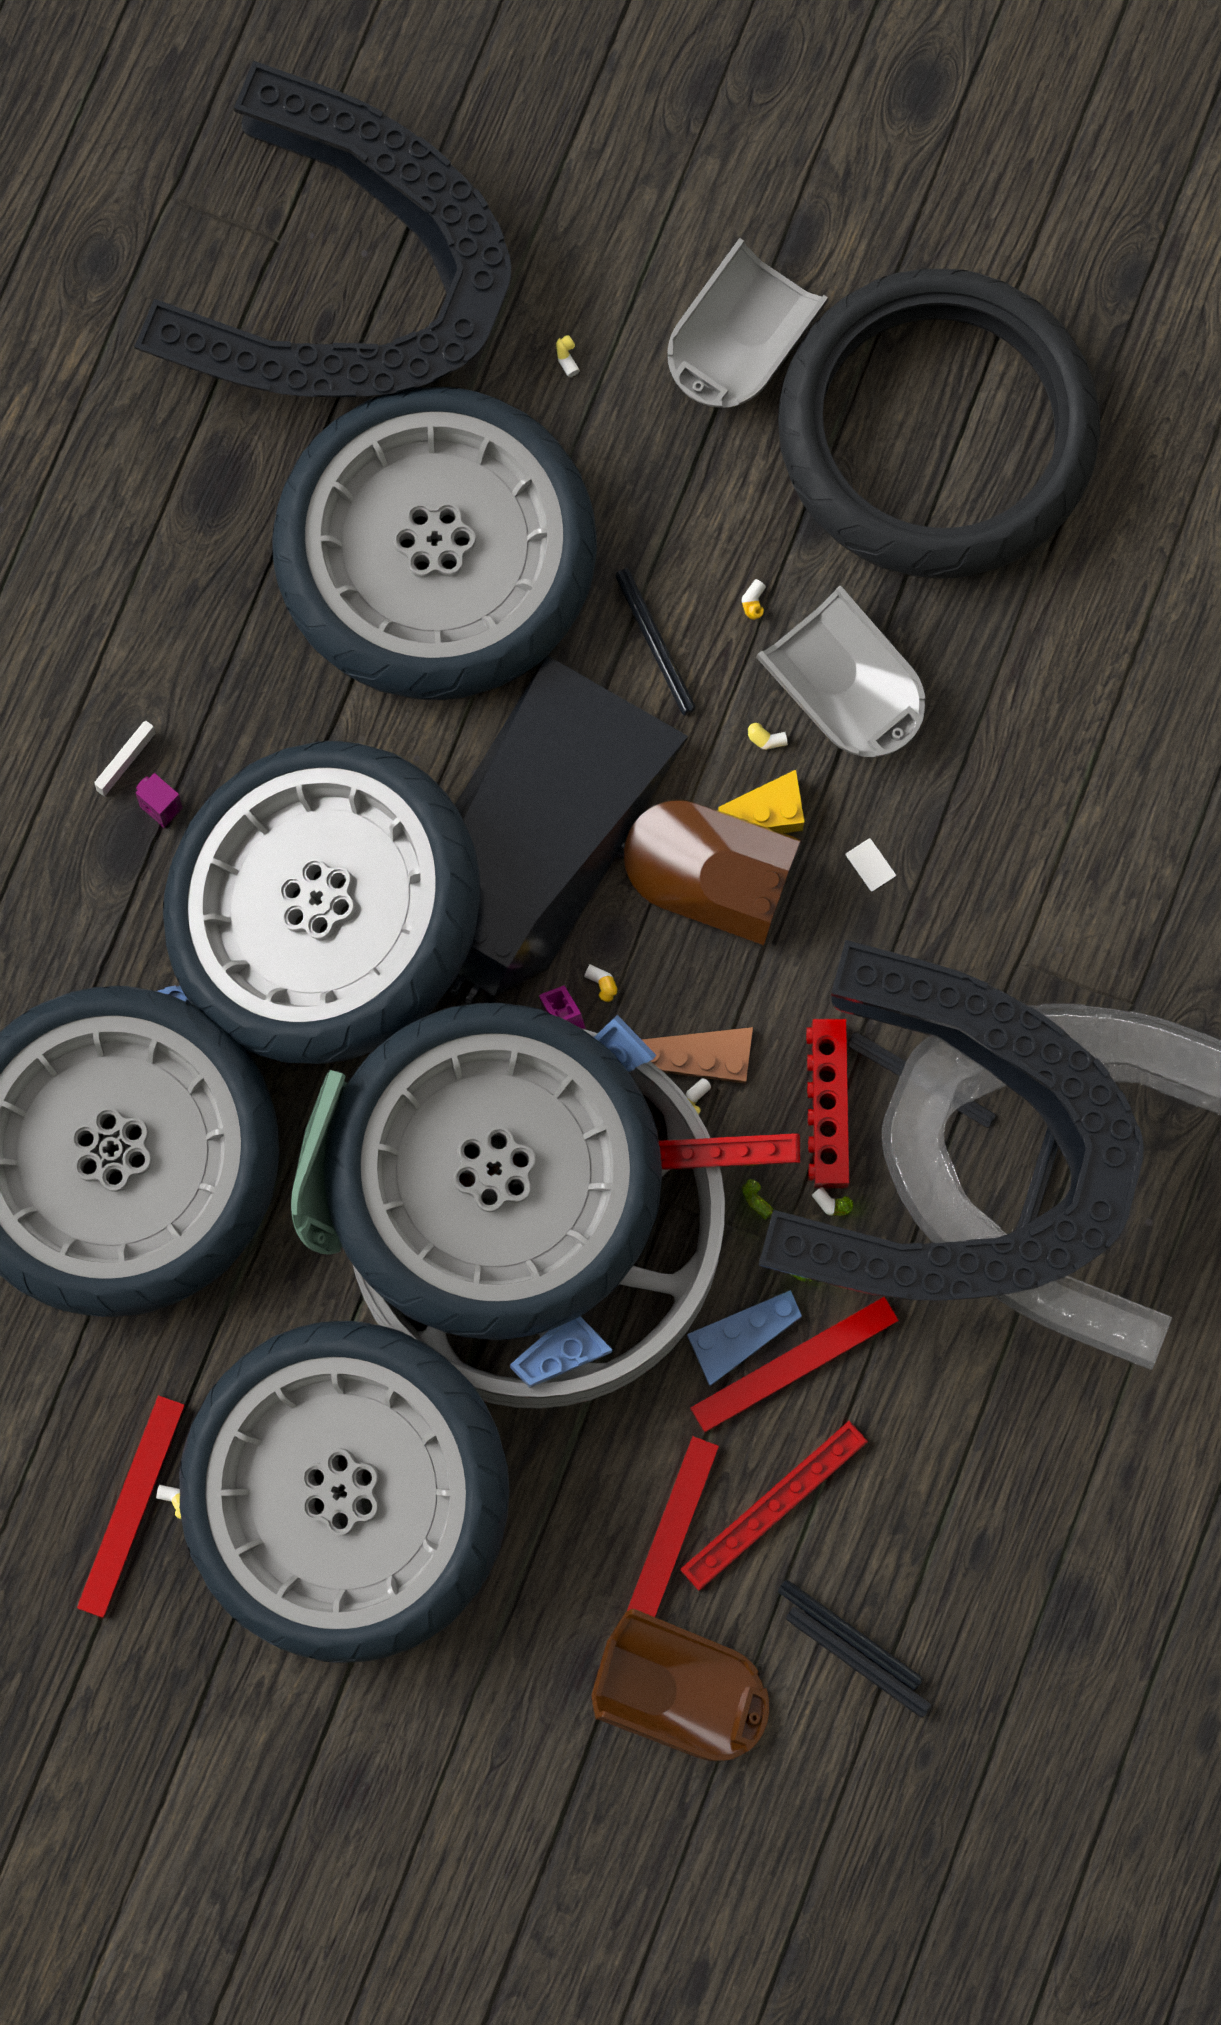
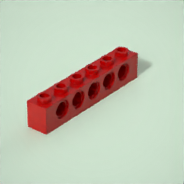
[806,1019,849,1188]

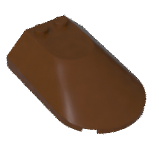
[624,800,801,945]
[591,1609,769,1761]

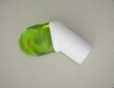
[812,1187,854,1216]

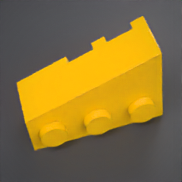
[718,770,804,833]

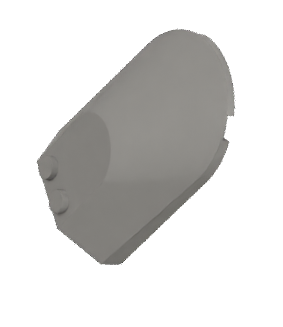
[668,238,828,408]
[756,586,925,757]

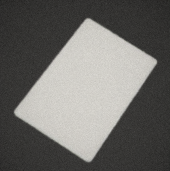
[846,838,896,891]

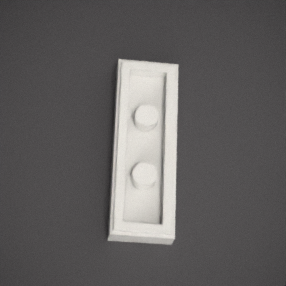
[94,721,156,797]

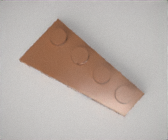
[642,1027,753,1083]

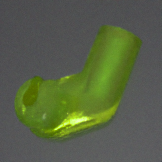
[741,1179,774,1219]

